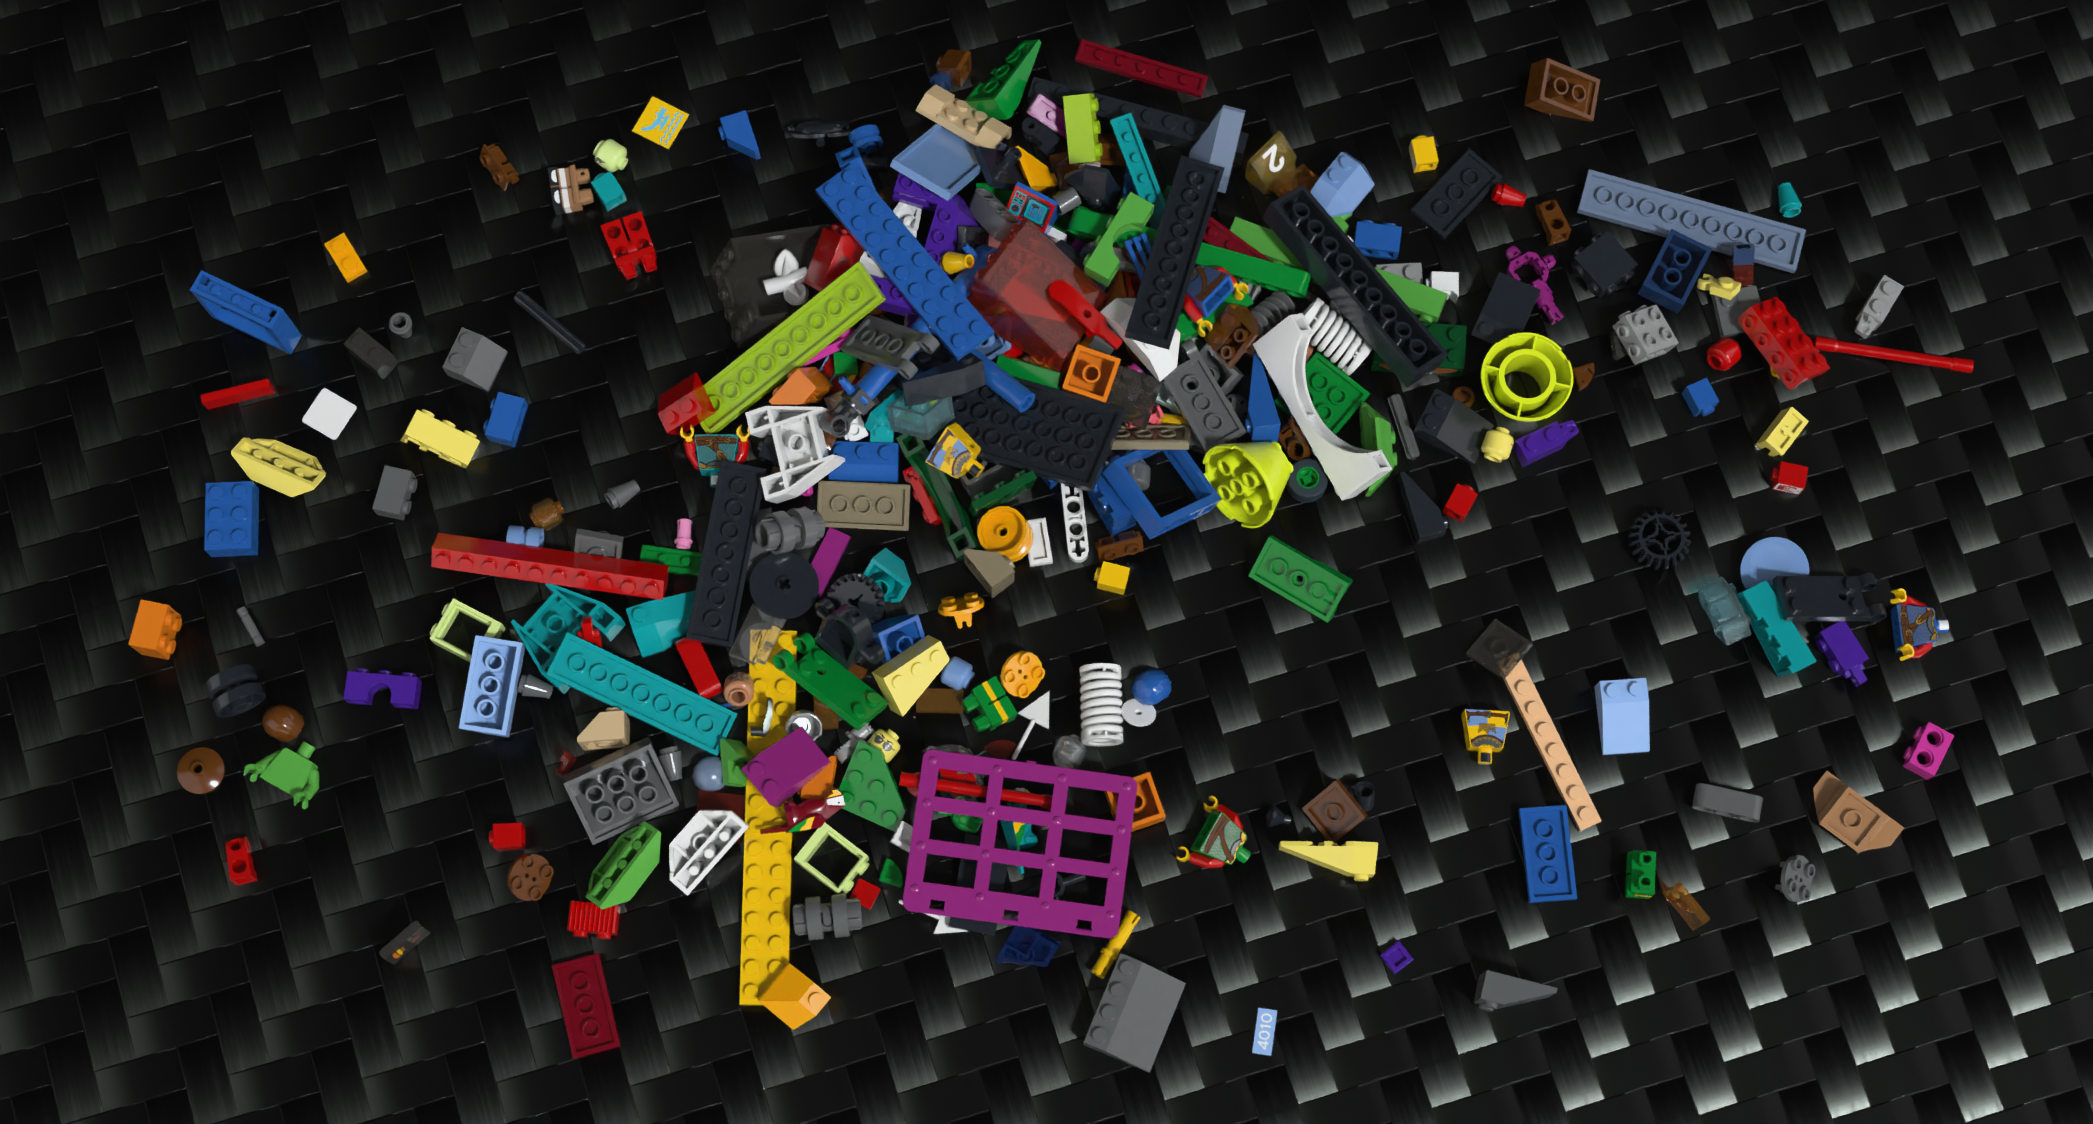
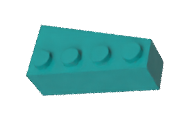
[1735,580,1817,677]

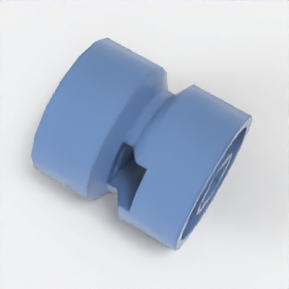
[506,525,544,548]

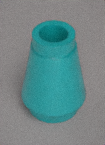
[1778,182,1802,217]

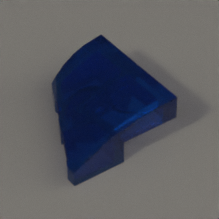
[995,926,1060,967]

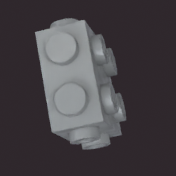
[1612,305,1679,365]

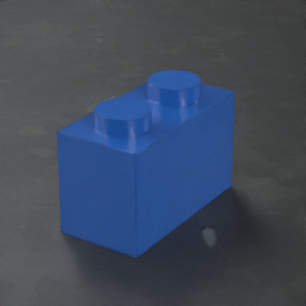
[1353,220,1402,260]
[483,392,528,447]

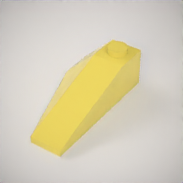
[1278,841,1378,881]

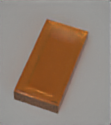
[916,688,963,714]

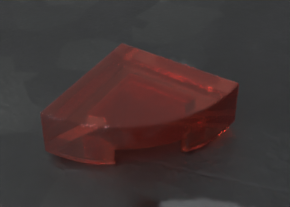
[984,740,1017,760]
[556,751,577,778]

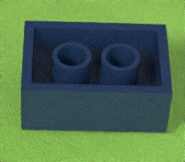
[1637,229,1712,314]

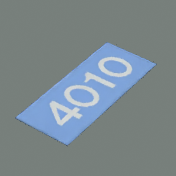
[1252,1008,1277,1056]

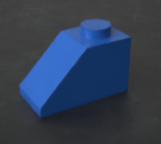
[718,110,761,160]

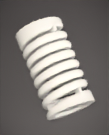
[1303,297,1373,376]
[1079,663,1123,746]

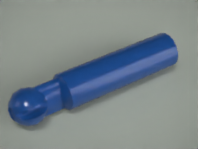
[943,344,1035,412]

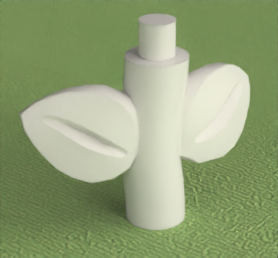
[763,249,809,305]

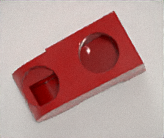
[226,836,257,886]

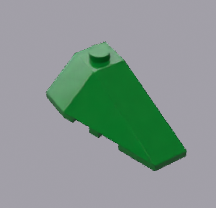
[965,39,1041,120]

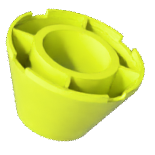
[1481,333,1573,422]

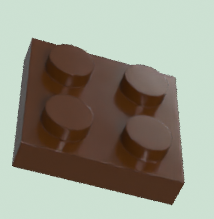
[1302,779,1368,843]

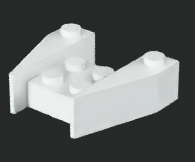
[745,406,845,503]

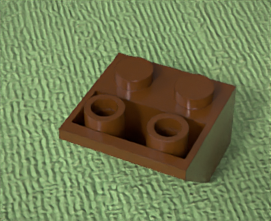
[1203,304,1258,369]

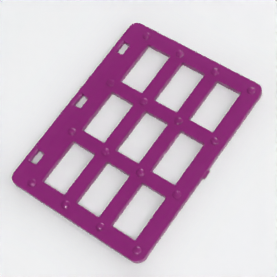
[903,750,1137,938]

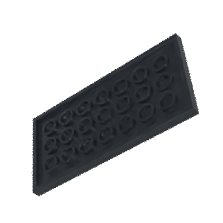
[923,376,1126,492]

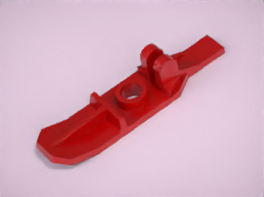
[1048,280,1123,350]

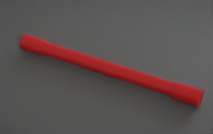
[1813,336,1974,373]
[899,771,1053,809]

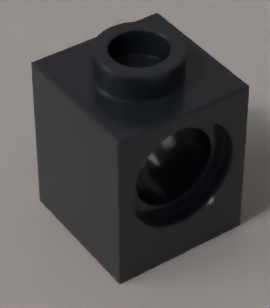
[757,435,780,468]

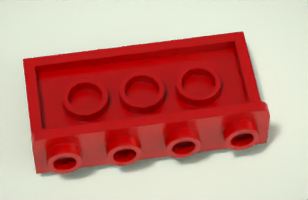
[1738,297,1830,390]

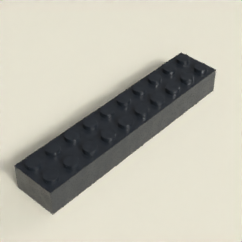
[1262,184,1448,388]

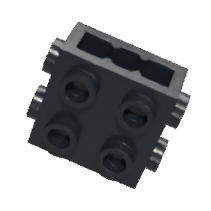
[1570,231,1638,298]

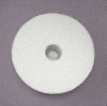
[1122,699,1156,727]

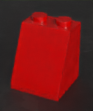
[805,222,863,292]

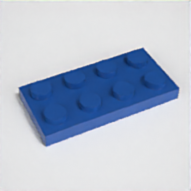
[1518,805,1577,903]

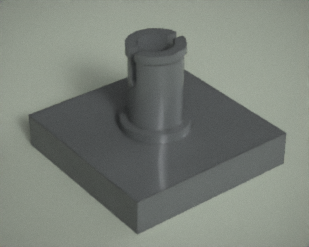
[574,529,624,559]

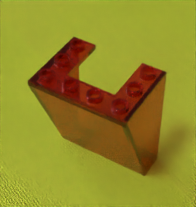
[969,217,1109,372]

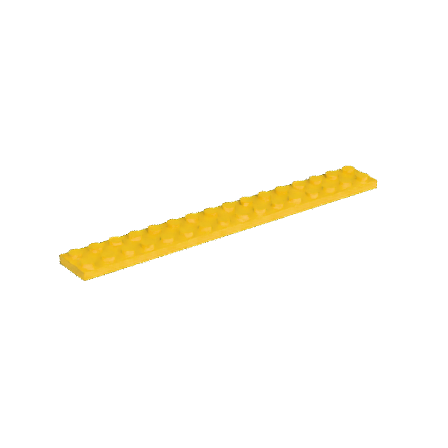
[739,630,798,1005]

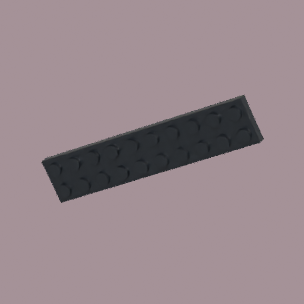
[1124,156,1224,350]

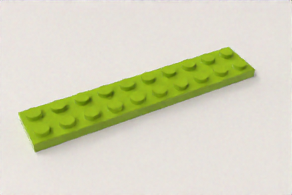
[700,261,886,434]

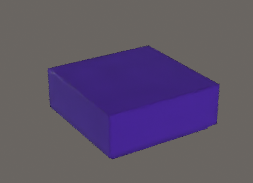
[1380,941,1414,975]

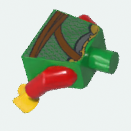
[1176,796,1251,868]

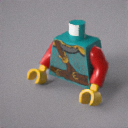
[680,424,750,488]

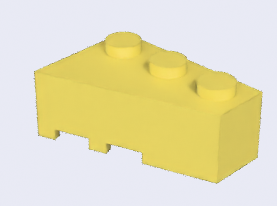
[872,635,950,716]

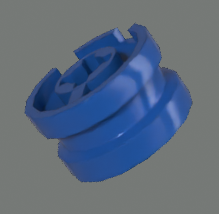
[848,125,883,155]

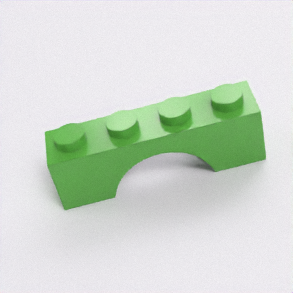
[1083,192,1154,287]

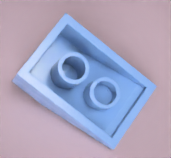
[1595,678,1650,755]

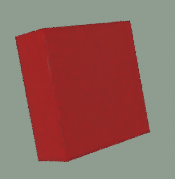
[849,878,881,911]

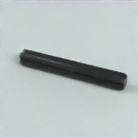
[514,290,586,354]

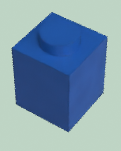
[1682,378,1719,417]

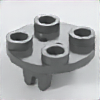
[1775,855,1816,902]

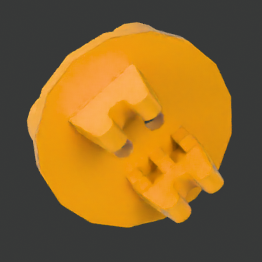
[938,592,984,629]
[1000,651,1045,698]

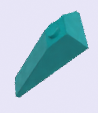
[626,591,695,658]

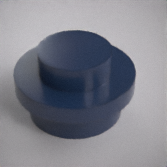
[930,72,951,91]

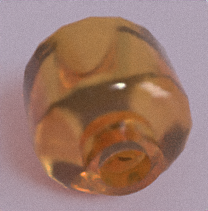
[529,497,565,531]

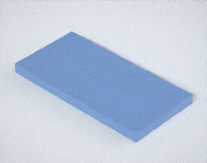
[890,123,1007,201]

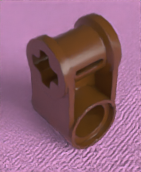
[1278,416,1314,460]

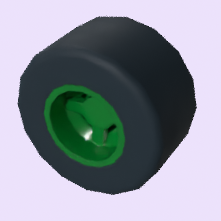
[1286,458,1328,503]

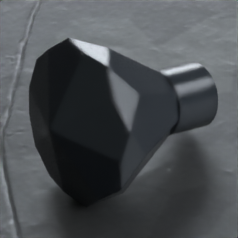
[1265,805,1291,827]

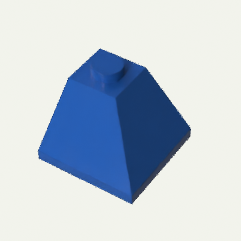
[871,614,925,664]

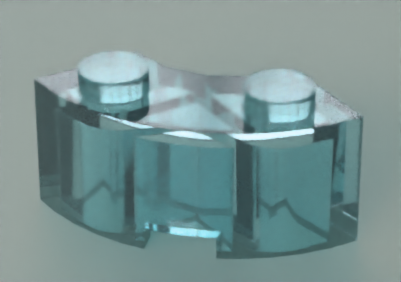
[1697,577,1752,646]

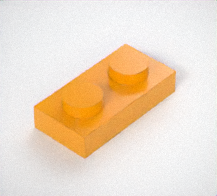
[325,233,368,283]

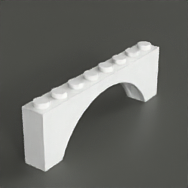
[1253,313,1393,500]

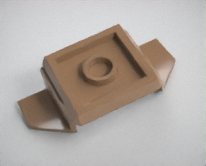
[1813,770,1904,853]

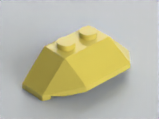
[231,437,326,497]

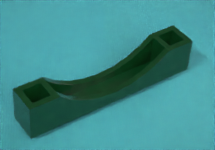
[896,427,984,560]

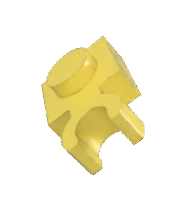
[1697,274,1741,300]

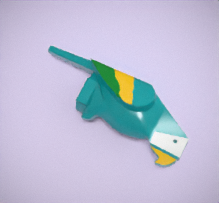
[1001,788,1038,875]

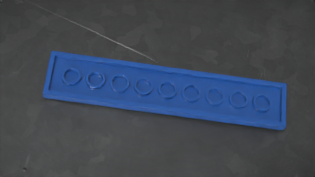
[816,164,994,361]

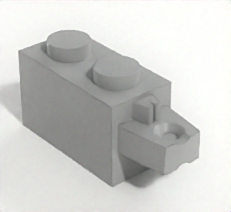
[1854,275,1904,338]

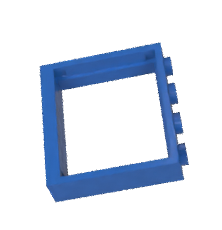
[190,270,302,355]
[1103,450,1222,539]

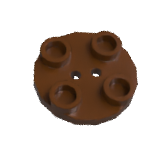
[507,853,554,901]

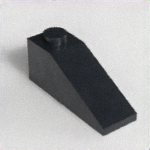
[1397,472,1448,543]

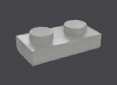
[1376,263,1423,284]

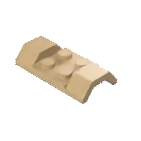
[916,84,1011,149]

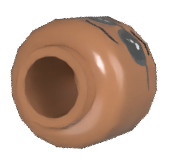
[723,672,754,707]

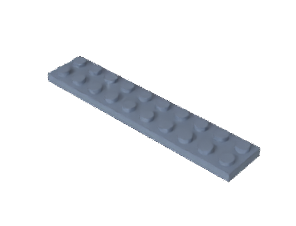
[1577,169,1806,273]

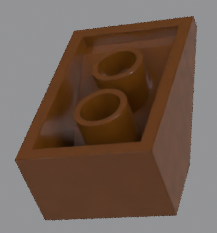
[1524,58,1600,122]

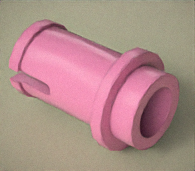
[674,519,693,549]

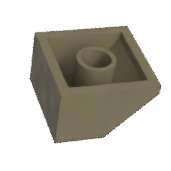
[963,549,1015,598]

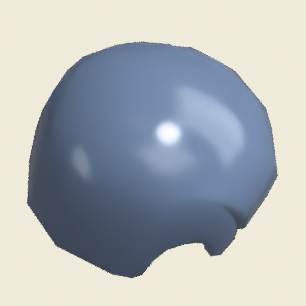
[692,756,725,792]

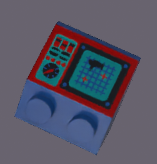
[1007,182,1058,240]

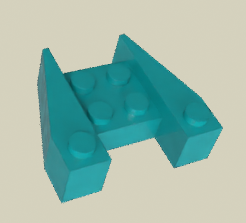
[511,583,626,694]

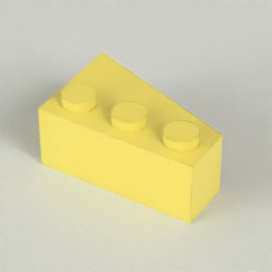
[400,409,480,468]

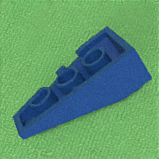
[1244,351,1281,443]

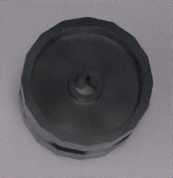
[204,664,266,718]

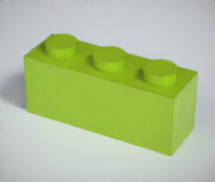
[1063,94,1103,164]

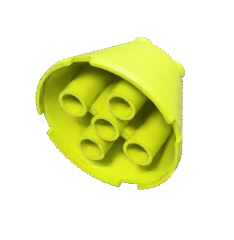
[1203,441,1293,528]

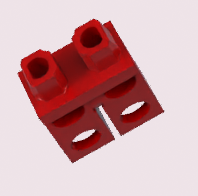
[601,211,657,280]

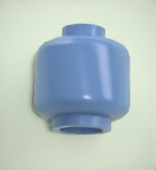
[940,656,975,691]

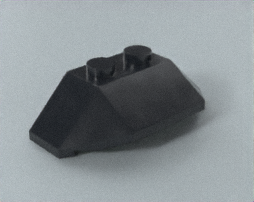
[1064,164,1121,212]

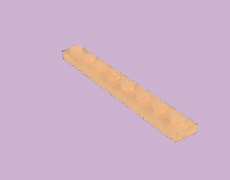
[1496,653,1601,832]

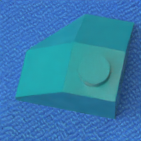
[861,548,911,603]

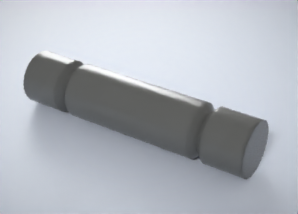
[237,607,265,646]

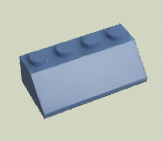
[459,635,525,737]

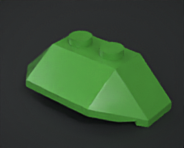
[1359,402,1397,496]
[586,821,661,909]

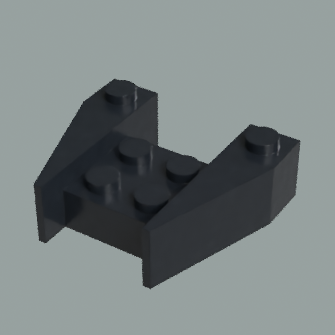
[885,334,986,407]

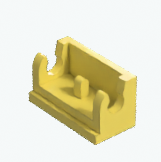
[1756,407,1809,456]

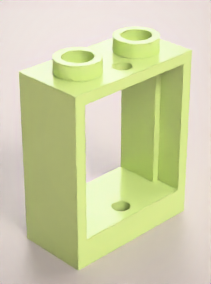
[430,598,506,663]
[794,822,869,894]

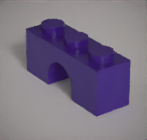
[344,668,422,709]

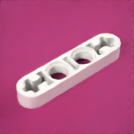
[1061,483,1089,563]

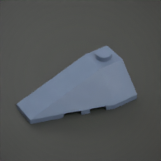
[1189,105,1246,193]

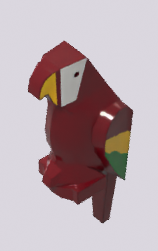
[760,788,845,834]

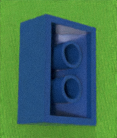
[829,441,899,484]

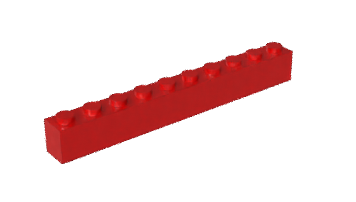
[431,533,669,600]

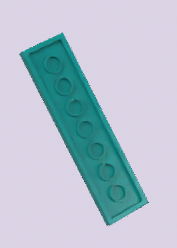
[546,632,737,757]

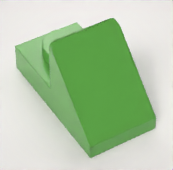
[720,738,756,787]

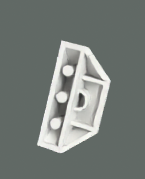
[1100,298,1180,382]
[669,810,749,896]

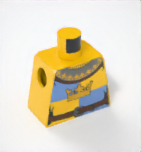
[925,423,985,478]
[1462,709,1510,764]

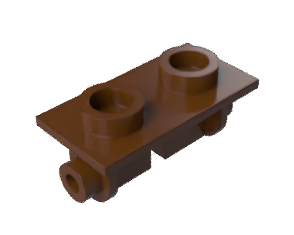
[480,144,519,191]
[1094,530,1144,562]

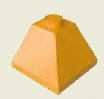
[1016,146,1058,196]
[758,963,831,1030]

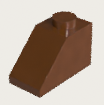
[936,50,971,88]

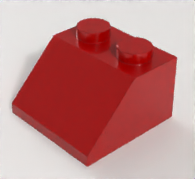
[658,373,716,435]

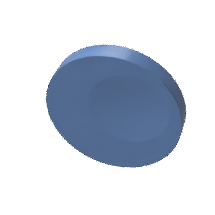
[1740,537,1809,597]

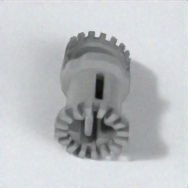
[834,723,875,764]

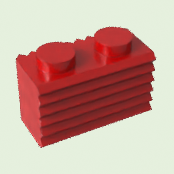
[567,901,620,939]

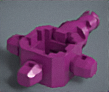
[1505,246,1564,324]

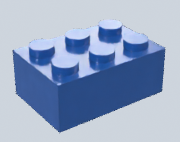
[204,481,259,557]

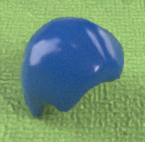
[1131,669,1171,705]

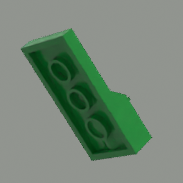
[1248,535,1353,623]

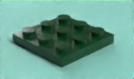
[967,470,1037,520]

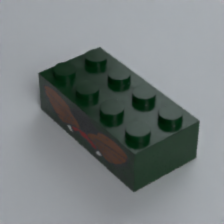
[1371,322,1467,377]

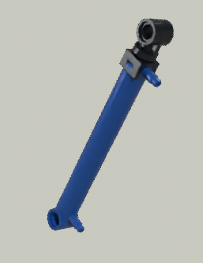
[819,243,1005,438]

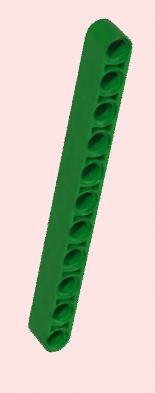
[1068,208,1311,298]

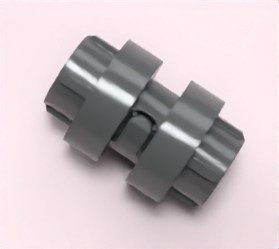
[755,507,825,554]
[793,893,862,940]

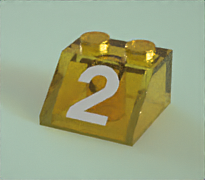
[1245,131,1297,195]

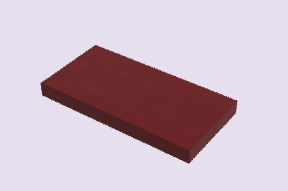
[552,953,621,1059]

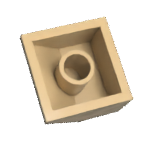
[577,708,631,751]

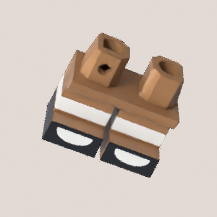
[548,165,594,215]

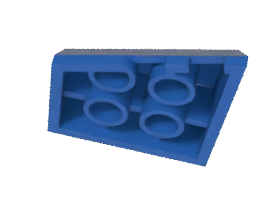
[1085,463,1136,536]

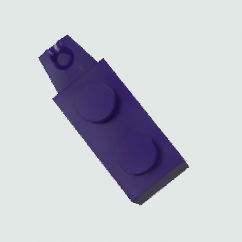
[1512,420,1579,467]
[1814,621,1869,687]

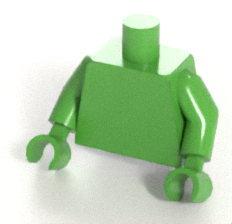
[243,741,319,809]

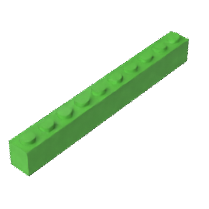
[1230,217,1448,323]

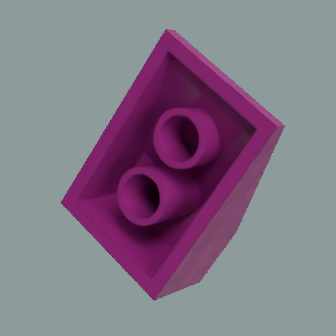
[742,726,831,808]

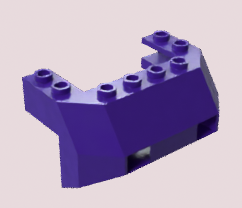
[871,172,979,328]

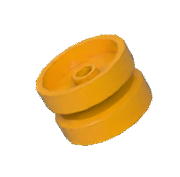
[977,506,1034,562]

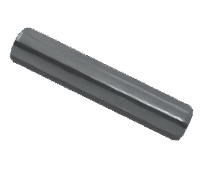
[1388,394,1420,459]

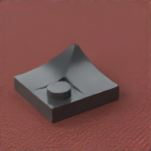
[1711,286,1761,338]

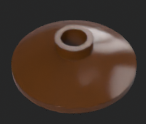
[177,747,225,794]

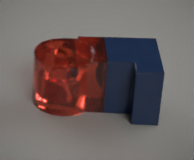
[1732,243,1755,287]

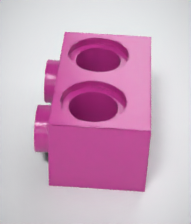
[1903,722,1954,780]

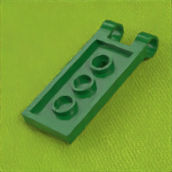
[772,632,888,731]

